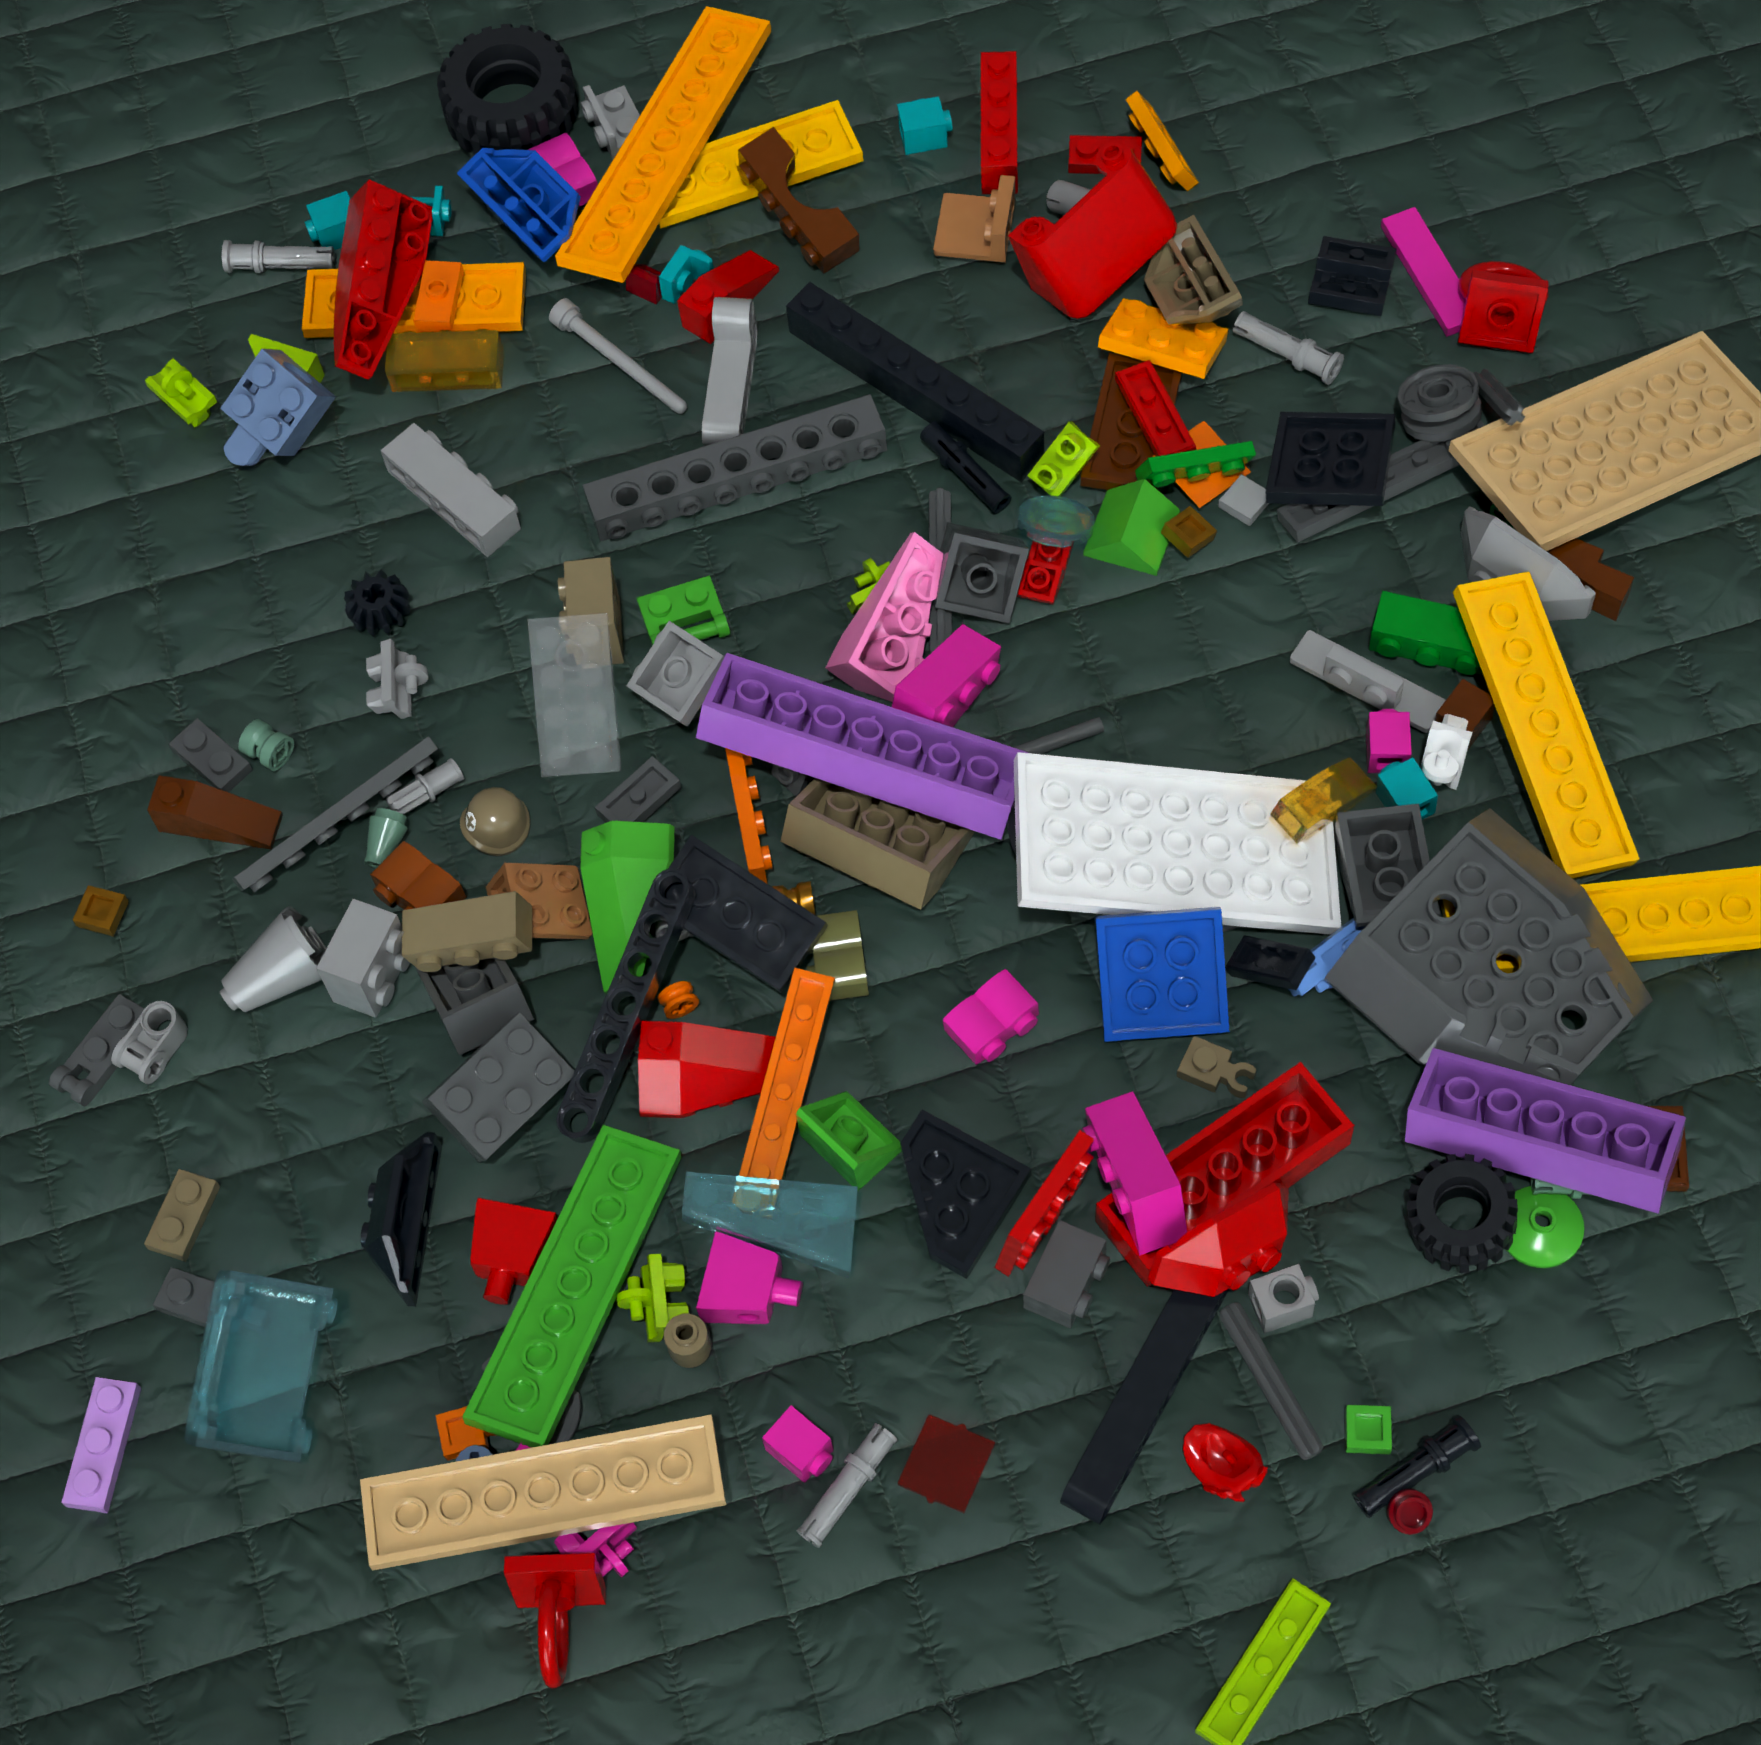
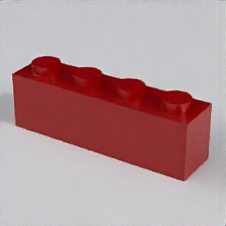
[981,51,1018,194]

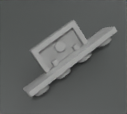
[1290,630,1446,733]

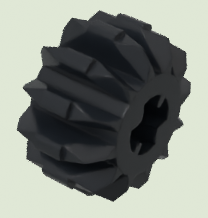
[344,570,410,637]

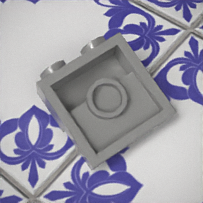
[626,621,725,727]

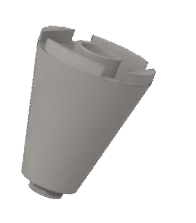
[220,906,327,1012]

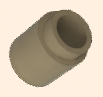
[664,1313,711,1368]

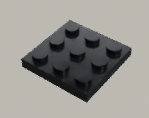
[1265,412,1396,506]

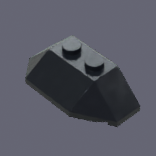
[361,1132,442,1307]

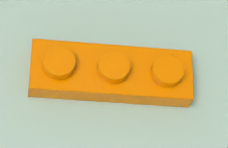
[1125,91,1199,191]

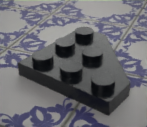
[900,1109,1031,1279]

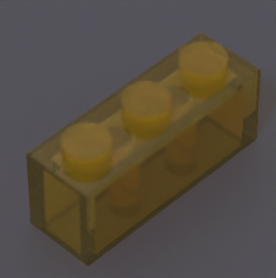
[385,329,504,392]

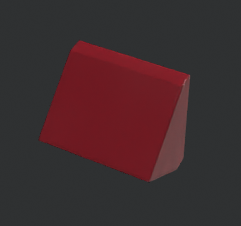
[626,264,662,305]

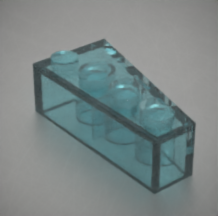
[682,1171,858,1279]

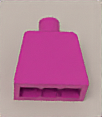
[696,1232,803,1324]

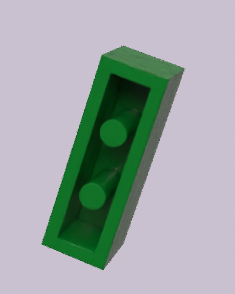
[1369,591,1484,676]

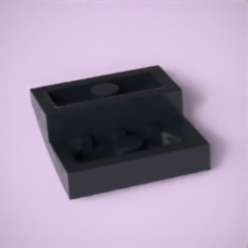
[1308,236,1397,316]

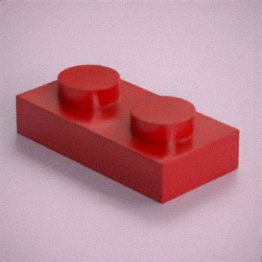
[1068,135,1142,174]

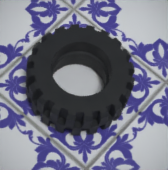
[437,24,578,155]

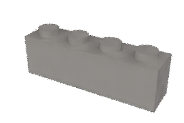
[380,423,521,558]

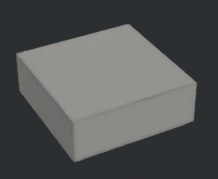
[1218,474,1269,526]

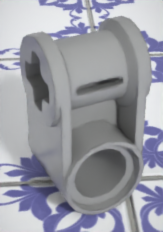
[111,1001,188,1085]

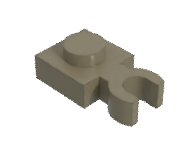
[1177,1036,1256,1098]

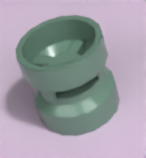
[238,719,294,771]

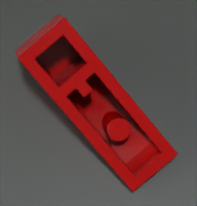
[677,250,779,344]

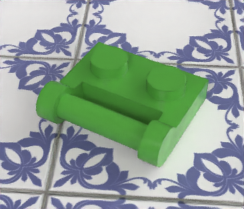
[637,575,731,646]

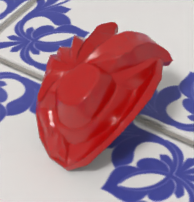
[1183,1423,1268,1502]

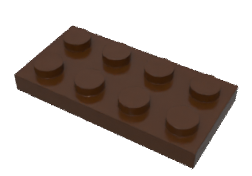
[1081,353,1182,490]

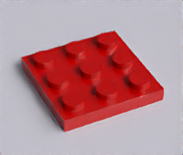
[994,1130,1094,1277]

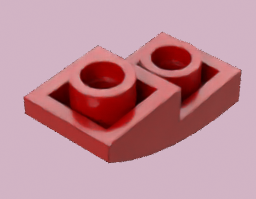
[1017,527,1075,605]

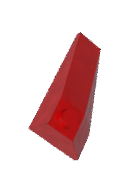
[638,1021,809,1118]

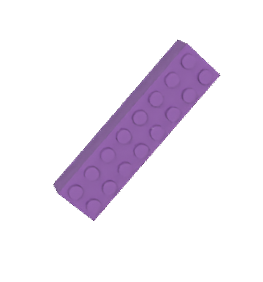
[696,653,1028,840]

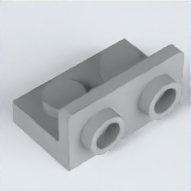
[580,85,640,160]

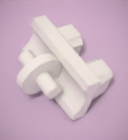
[1420,714,1473,790]

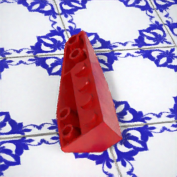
[334,179,432,380]

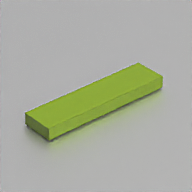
[1195,1578,1331,1745]

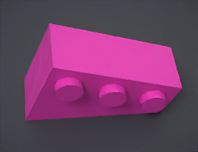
[892,624,1001,727]

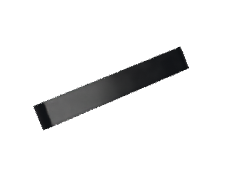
[556,869,696,1143]
[1060,1288,1230,1525]

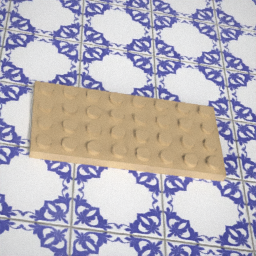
[1449,331,1761,551]

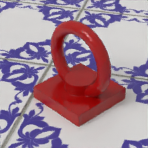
[1458,261,1548,353]
[504,1553,606,1689]

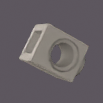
[1248,1264,1319,1334]

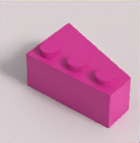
[1082,1091,1187,1255]

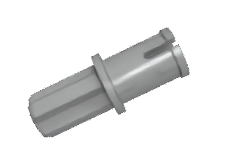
[386,758,464,815]

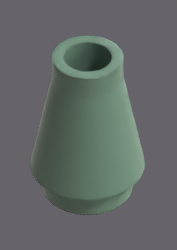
[364,808,408,869]

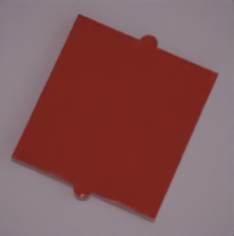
[898,1414,995,1514]

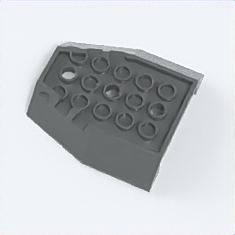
[1324,808,1653,1086]

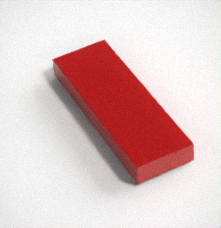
[1115,360,1196,457]

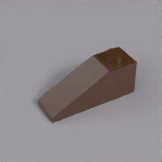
[147,775,283,850]

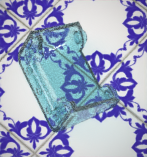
[184,1270,337,1463]

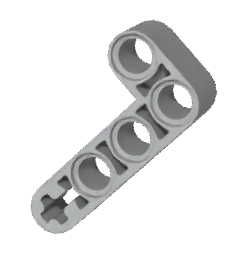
[702,297,757,445]

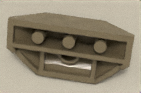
[1144,215,1243,324]

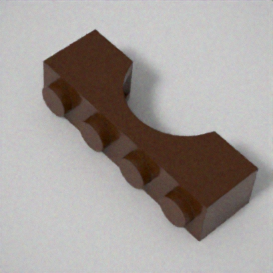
[737,127,859,274]

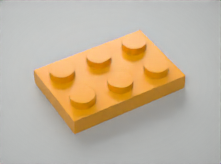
[1098,298,1229,379]

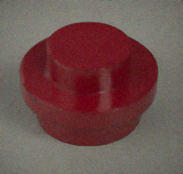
[1387,1489,1433,1535]

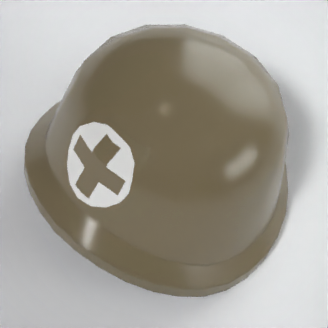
[460,787,530,856]

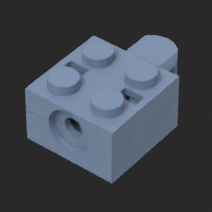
[220,349,336,466]

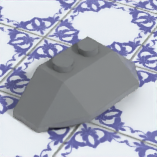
[1460,506,1596,621]

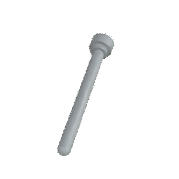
[549,298,687,414]

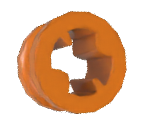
[657,981,699,1019]

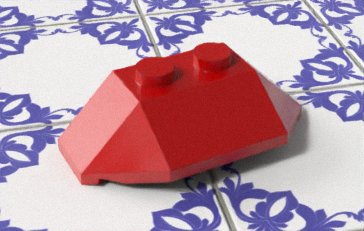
[1148,1182,1289,1297]

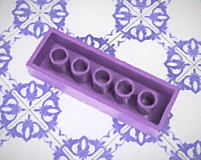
[1405,1048,1686,1214]

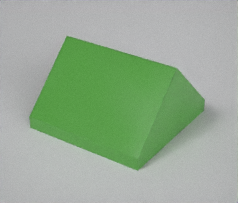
[1083,479,1180,576]
[796,1091,901,1191]

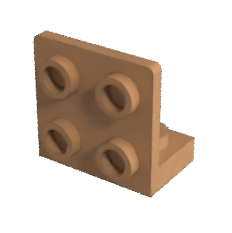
[933,175,1016,263]
[486,862,592,955]

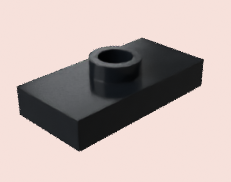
[1225,935,1316,990]

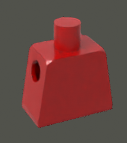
[470,1198,558,1305]

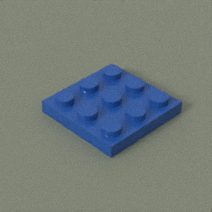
[1095,907,1230,1042]

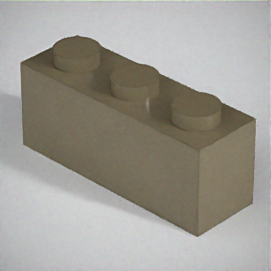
[402,891,532,972]

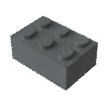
[422,1012,575,1163]

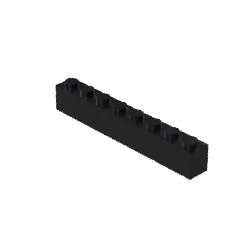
[786,282,1045,482]

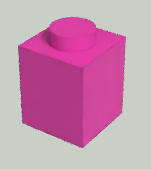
[1366,709,1411,773]
[762,1405,834,1483]

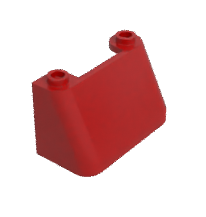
[1008,136,1177,318]

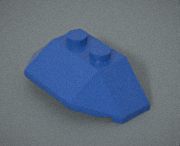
[457,148,581,262]

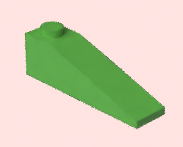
[580,820,675,993]

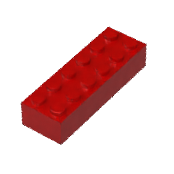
[1096,1062,1354,1287]

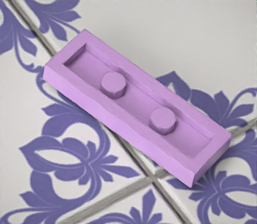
[61,1377,141,1513]

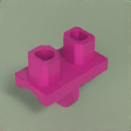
[554,1522,637,1577]

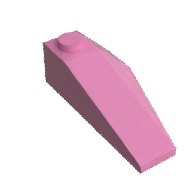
[825,532,943,702]

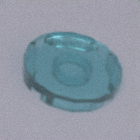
[1017,495,1094,547]

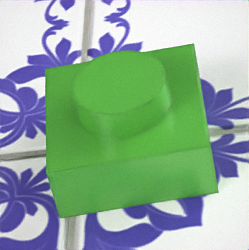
[1345,1405,1392,1454]

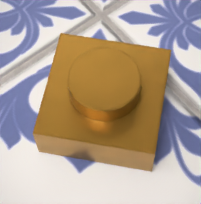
[1161,506,1217,558]
[73,885,129,936]

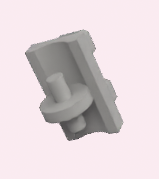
[366,639,428,719]

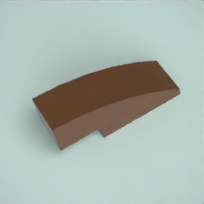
[1547,538,1634,621]

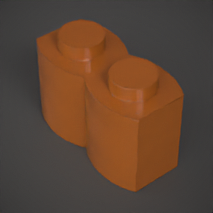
[370,841,466,910]

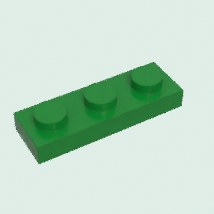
[1135,441,1256,487]

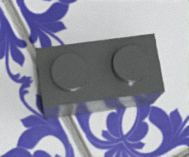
[1023,1220,1111,1329]

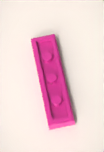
[1381,207,1466,337]

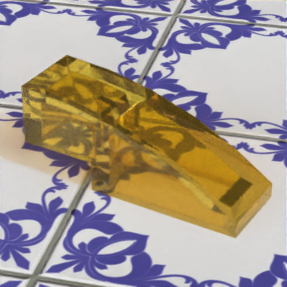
[1270,757,1377,844]

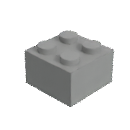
[316,899,410,1018]

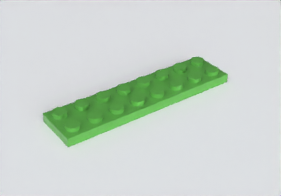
[462,1125,681,1448]

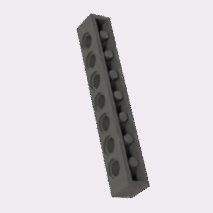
[583,394,887,542]

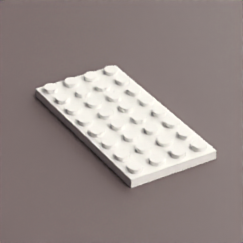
[1014,752,1341,935]

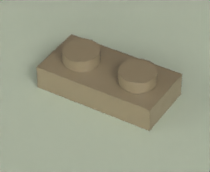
[144,1169,220,1262]

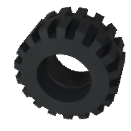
[1407,1154,1518,1273]

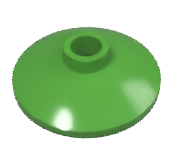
[1506,1186,1584,1268]

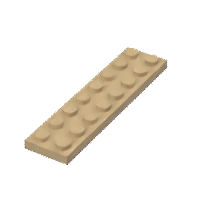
[360,1415,726,1571]

